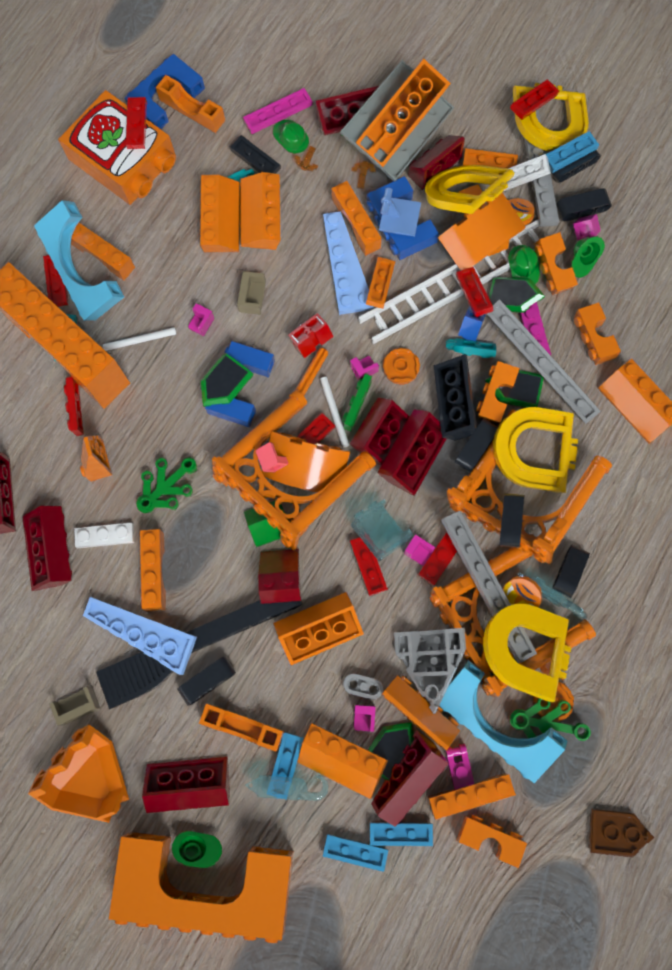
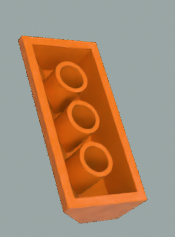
[240,172,281,250]
[200,175,240,252]
[598,358,672,444]
[273,592,364,665]
[382,675,460,750]
[297,723,388,799]

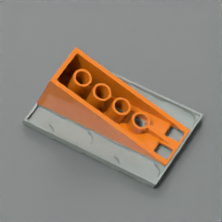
[340,59,454,182]

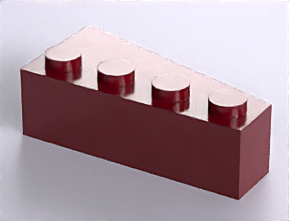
[371,730,449,827]

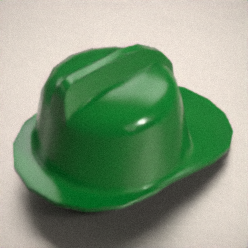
[273,120,309,154]
[571,236,605,278]
[508,245,540,284]
[172,831,222,868]

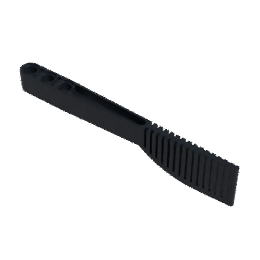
[96,600,303,710]

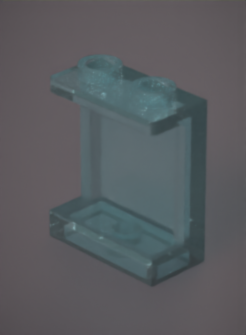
[351,499,414,561]

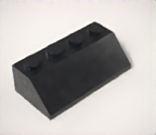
[433,354,476,441]

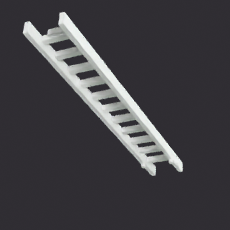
[359,219,540,344]

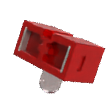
[288,313,334,358]

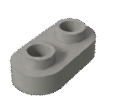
[343,674,383,699]

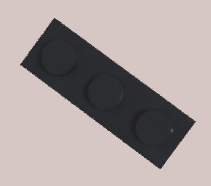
[230,135,281,174]

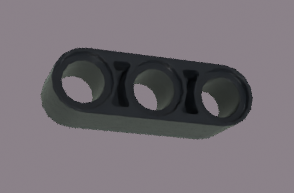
[550,150,601,183]
[556,188,612,221]
[455,418,498,472]
[499,493,525,548]
[552,544,590,598]
[177,656,236,706]

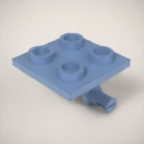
[379,188,421,237]

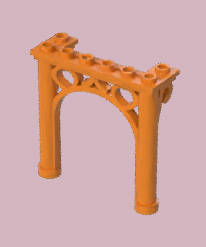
[212,390,376,550]
[447,410,612,564]
[429,534,596,698]

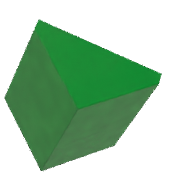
[244,500,285,548]

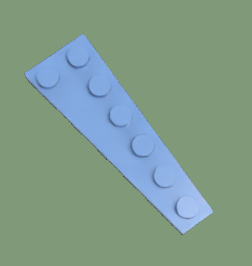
[323,211,375,315]
[83,597,197,675]

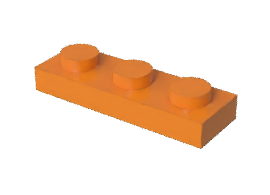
[463,148,518,169]
[366,257,396,309]

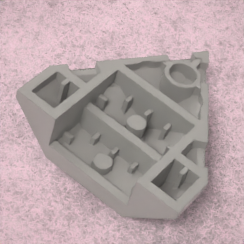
[394,628,466,714]

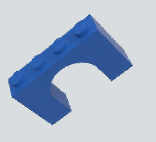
[124,54,205,129]
[365,176,439,261]
[205,341,275,428]

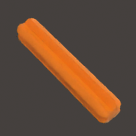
[295,348,328,396]

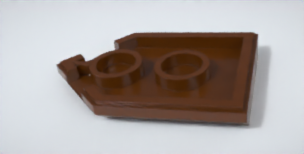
[589,809,654,858]

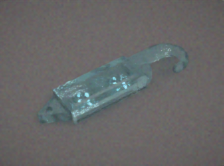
[516,572,587,619]
[245,775,329,801]

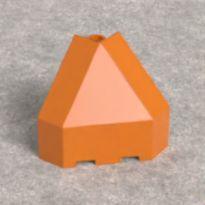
[28,724,129,823]

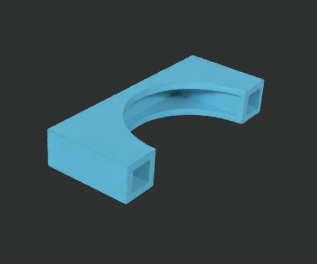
[34,200,124,321]
[439,660,568,783]

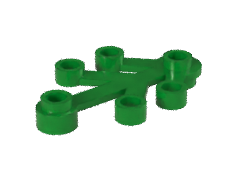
[136,457,197,513]
[510,698,591,741]

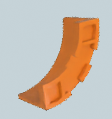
[438,192,526,271]
[262,431,350,492]

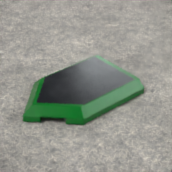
[489,277,545,313]
[201,353,254,407]
[485,370,544,408]
[368,722,415,781]

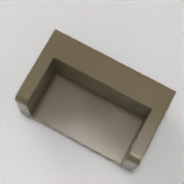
[237,271,266,315]
[49,686,100,726]

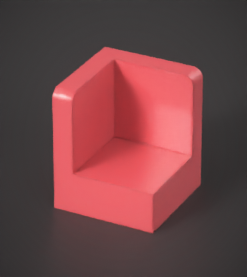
[255,442,289,472]

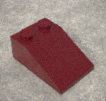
[258,549,301,604]

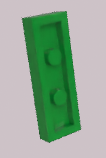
[342,374,372,432]

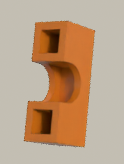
[534,232,578,295]
[574,302,621,365]
[476,361,520,424]
[457,814,527,868]

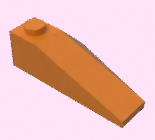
[80,435,112,482]

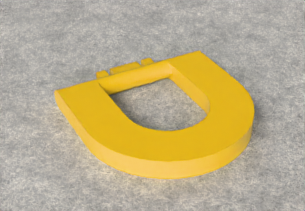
[513,83,589,152]
[425,165,514,214]
[493,407,578,493]
[483,604,571,702]

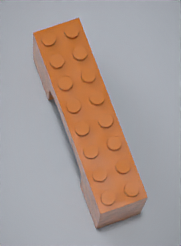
[0,262,130,409]
[108,832,294,943]

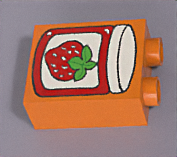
[58,90,176,205]

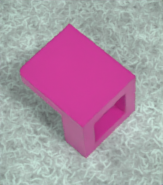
[573,214,601,241]
[188,303,215,336]
[350,356,379,381]
[404,534,435,566]
[354,705,376,732]

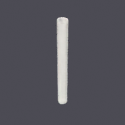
[103,327,176,351]
[320,377,349,448]

